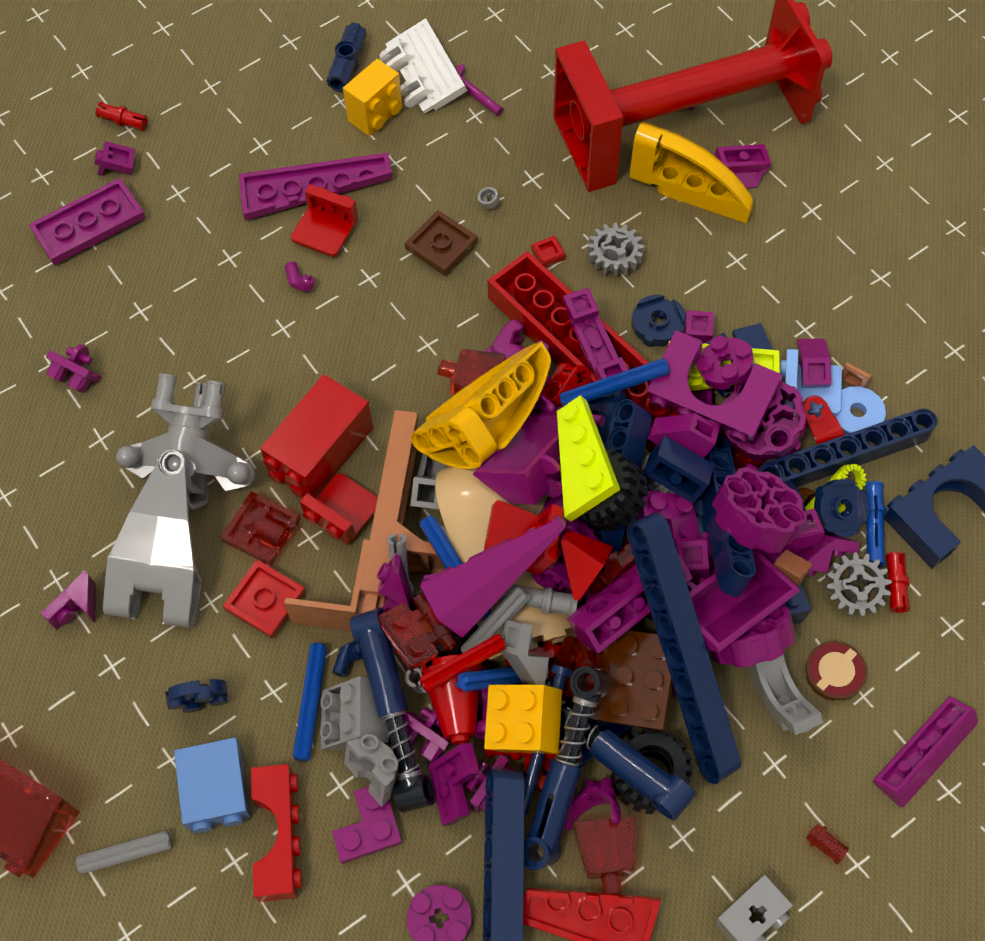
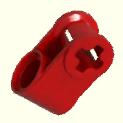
[541,363,591,408]
[803,395,845,444]

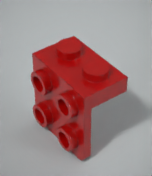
[291,184,359,257]
[300,473,378,545]
[484,500,564,575]

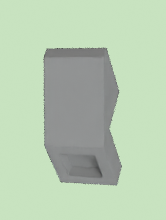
[502,620,549,685]

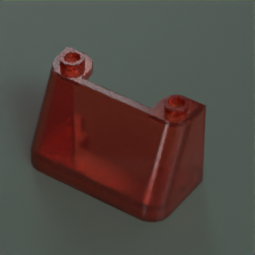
[0,759,80,878]

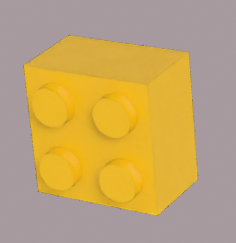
[343,59,402,136]
[484,685,562,754]

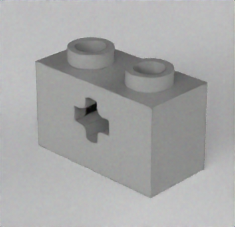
[714,875,793,941]

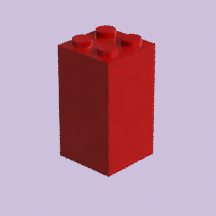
[260,374,373,499]

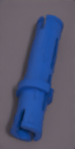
[865,481,886,568]

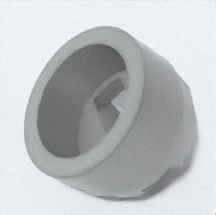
[478,187,500,210]

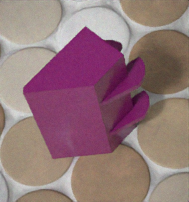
[473,413,562,505]
[687,549,800,652]

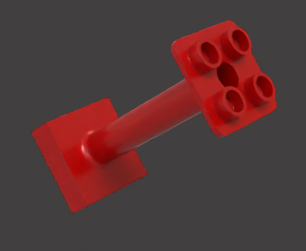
[553,0,833,192]

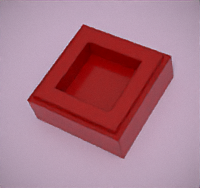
[531,235,566,267]

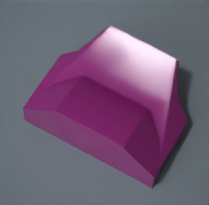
[714,144,771,188]

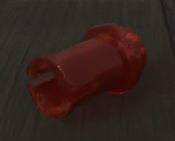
[806,824,849,864]

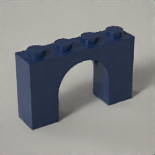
[884,445,985,569]

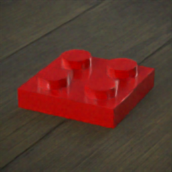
[222,560,306,639]

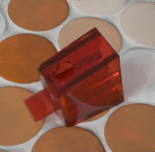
[438,349,506,396]
[573,816,635,894]

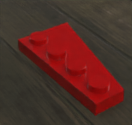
[523,887,661,941]

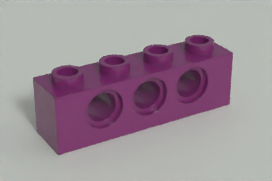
[567,554,693,654]

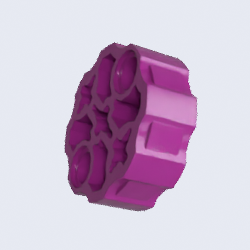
[723,381,806,462]
[712,468,807,553]
[709,603,796,667]

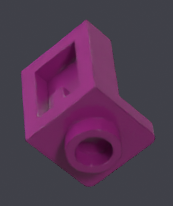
[94,141,135,176]

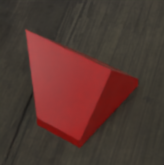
[561,531,613,600]

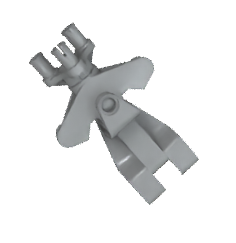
[103,373,256,628]

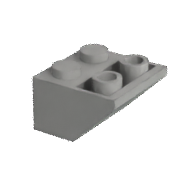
[320,676,389,751]

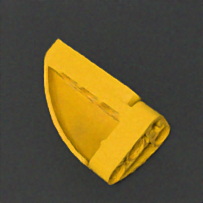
[629,122,753,224]
[411,341,551,469]

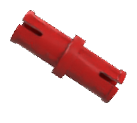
[95,102,148,131]
[886,552,910,613]

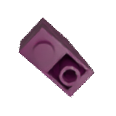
[647,413,720,458]

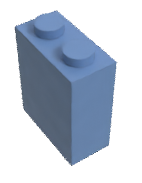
[174,737,251,833]

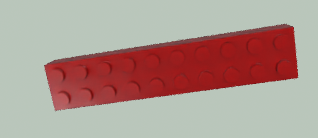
[487,251,677,452]

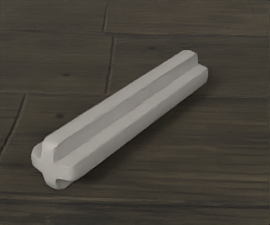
[461,586,530,653]
[76,831,171,874]

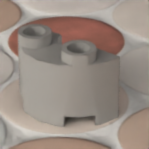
[344,734,398,807]

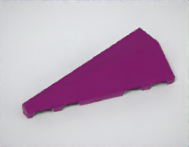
[420,515,566,638]

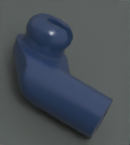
[332,640,363,677]

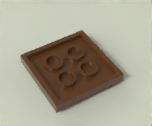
[582,630,673,732]

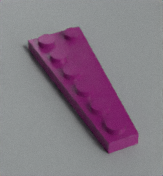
[238,153,393,220]

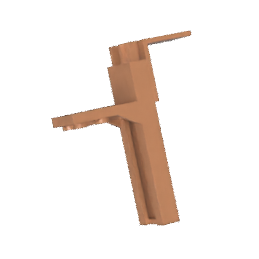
[284,410,445,632]

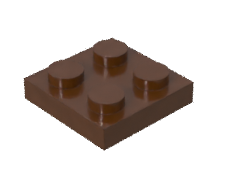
[405,210,478,276]

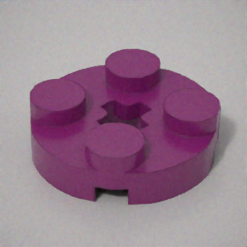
[697,336,755,390]
[407,885,472,941]

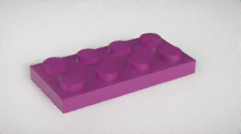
[29,178,146,265]

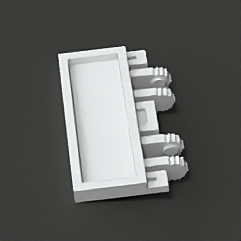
[379,18,468,114]

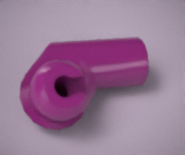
[285,262,315,292]

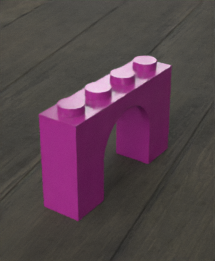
[647,330,782,443]

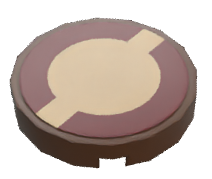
[805,641,867,701]

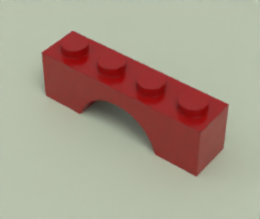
[251,764,302,902]

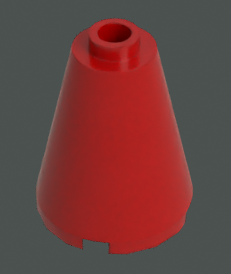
[421,655,482,745]

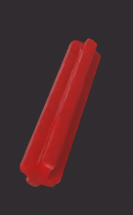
[419,634,506,692]

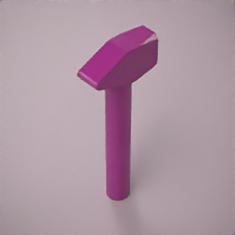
[454,64,503,116]

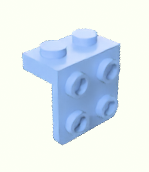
[780,349,842,416]

